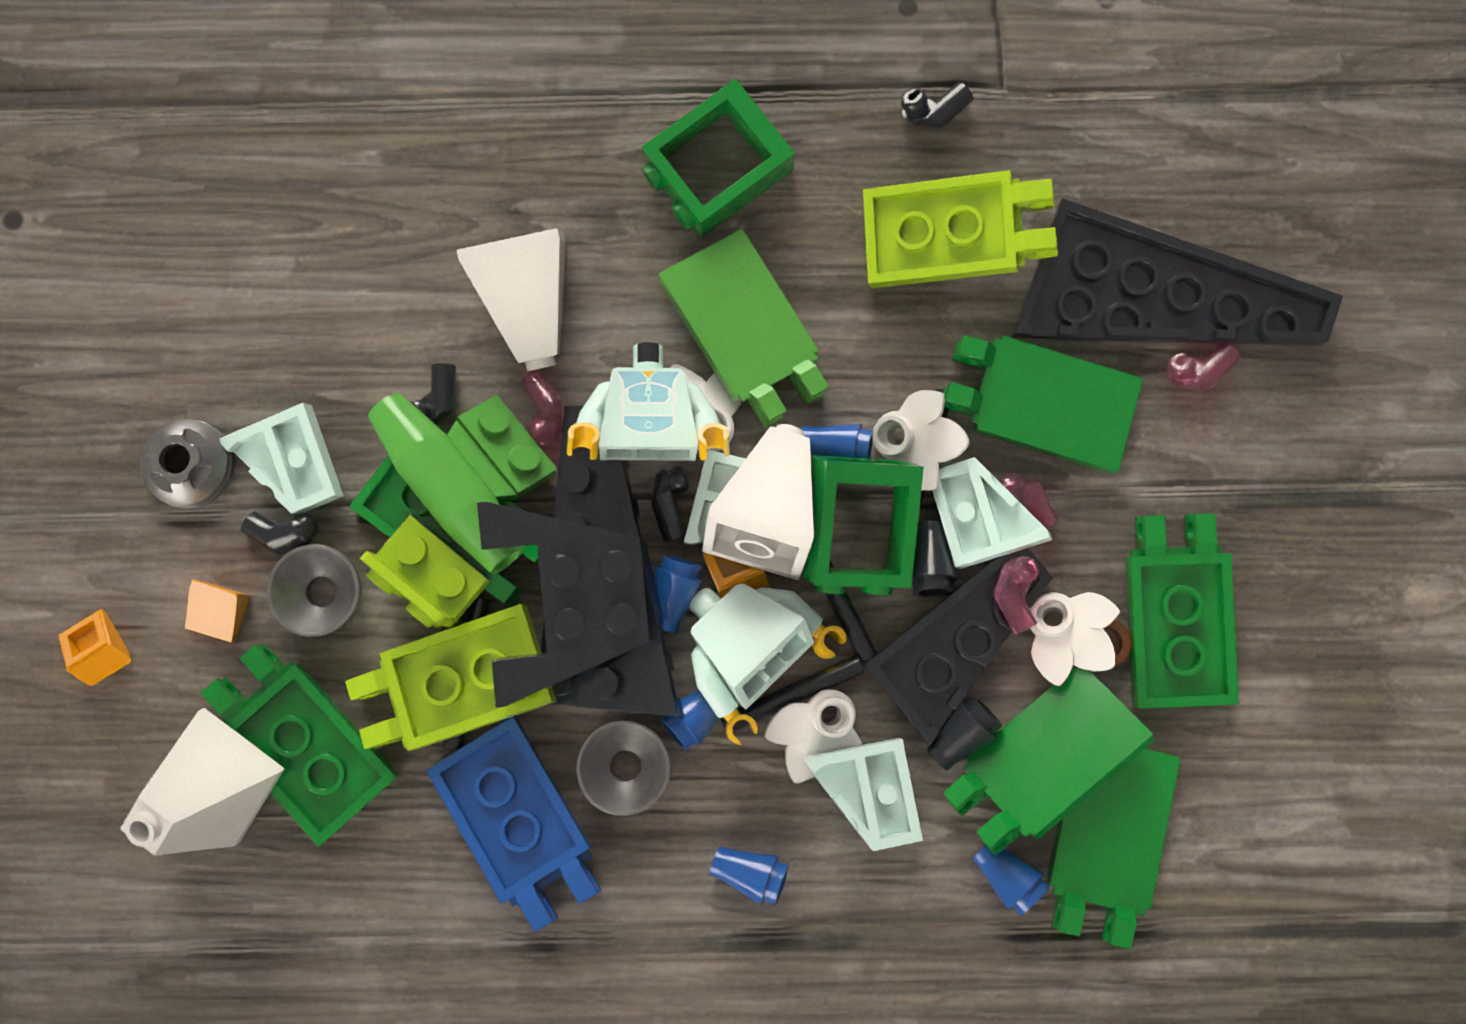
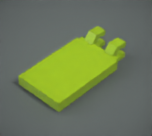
[863,170,1058,289]
[345,604,556,751]

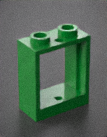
[641,78,795,238]
[800,455,924,595]

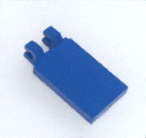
[426,716,602,932]

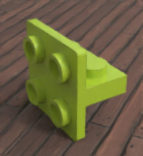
[360,515,491,630]

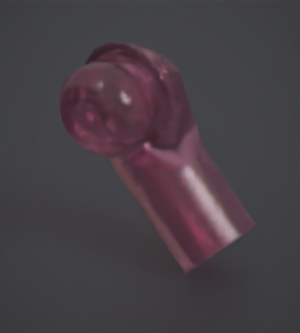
[1167,342,1241,390]
[520,370,563,445]
[998,472,1059,528]
[994,556,1039,635]

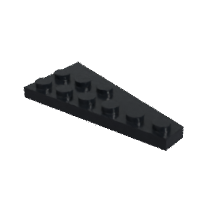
[1011,198,1343,346]

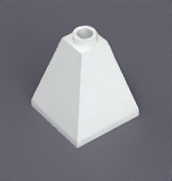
[457,228,566,371]
[702,424,814,581]
[121,708,285,855]

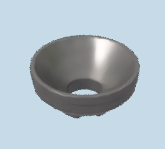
[140,419,234,509]
[267,545,362,637]
[576,720,671,816]

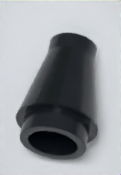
[912,521,958,597]
[927,696,1003,771]

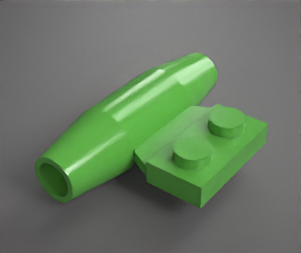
[368,393,557,574]

